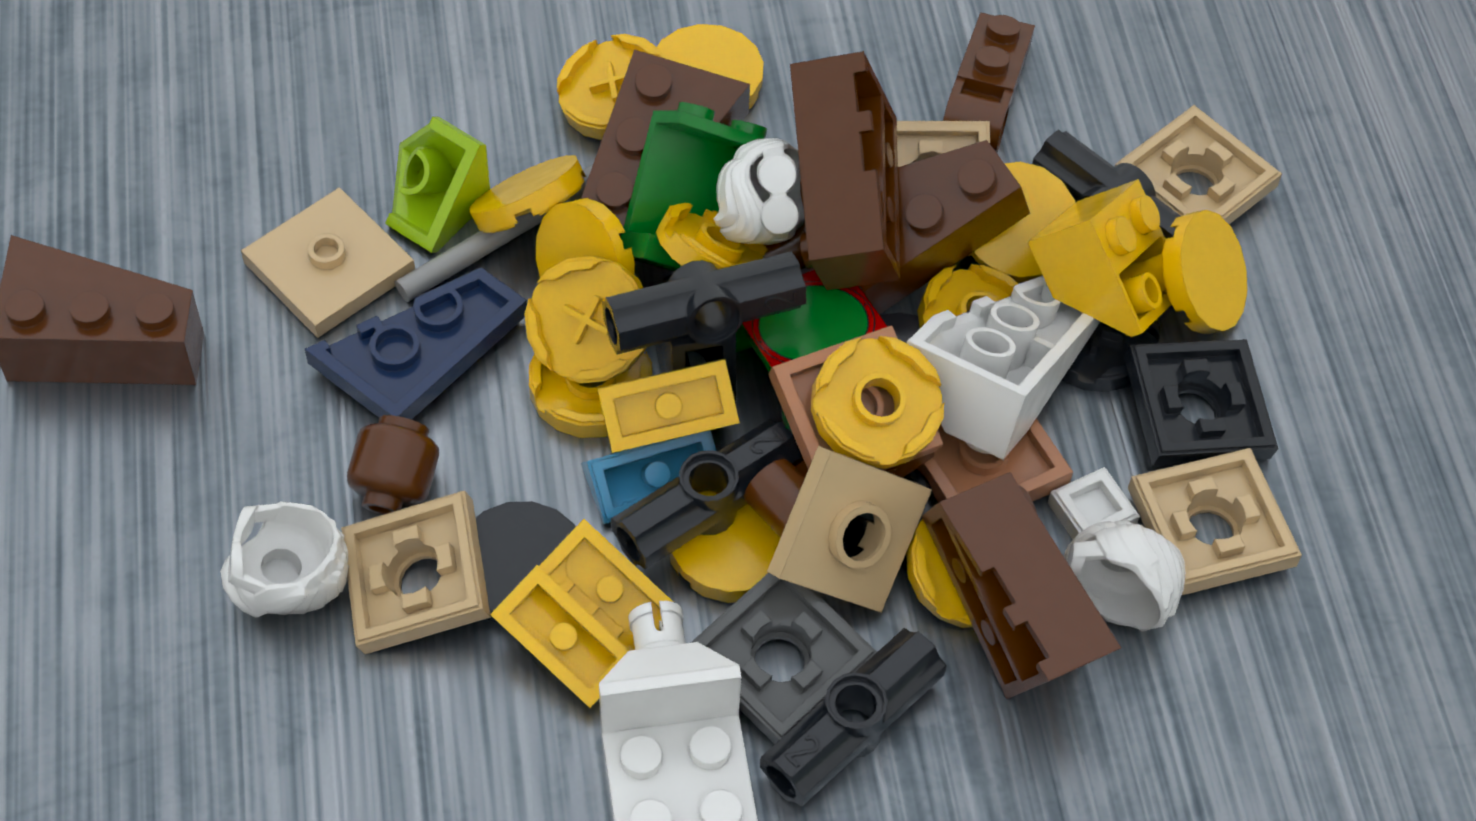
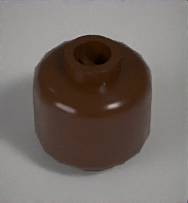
[347,415,439,515]

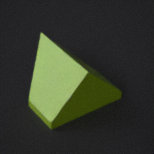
[385,116,490,253]

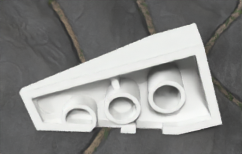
[907,275,1100,460]

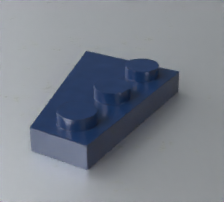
[305,267,527,420]

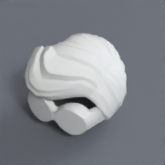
[713,138,805,245]
[220,501,349,618]
[1064,521,1186,632]

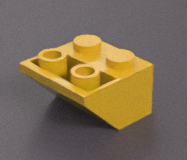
[1028,179,1171,337]

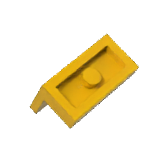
[597,359,740,453]

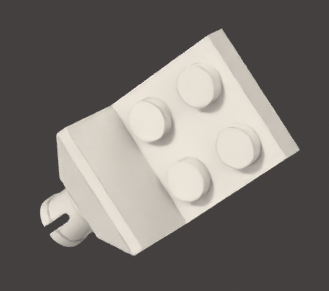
[599,601,758,821]

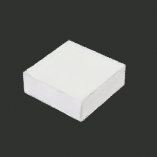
[1048,467,1140,539]

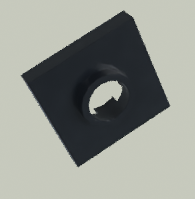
[1124,339,1278,466]

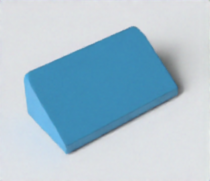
[581,430,716,524]

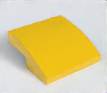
[490,519,673,708]

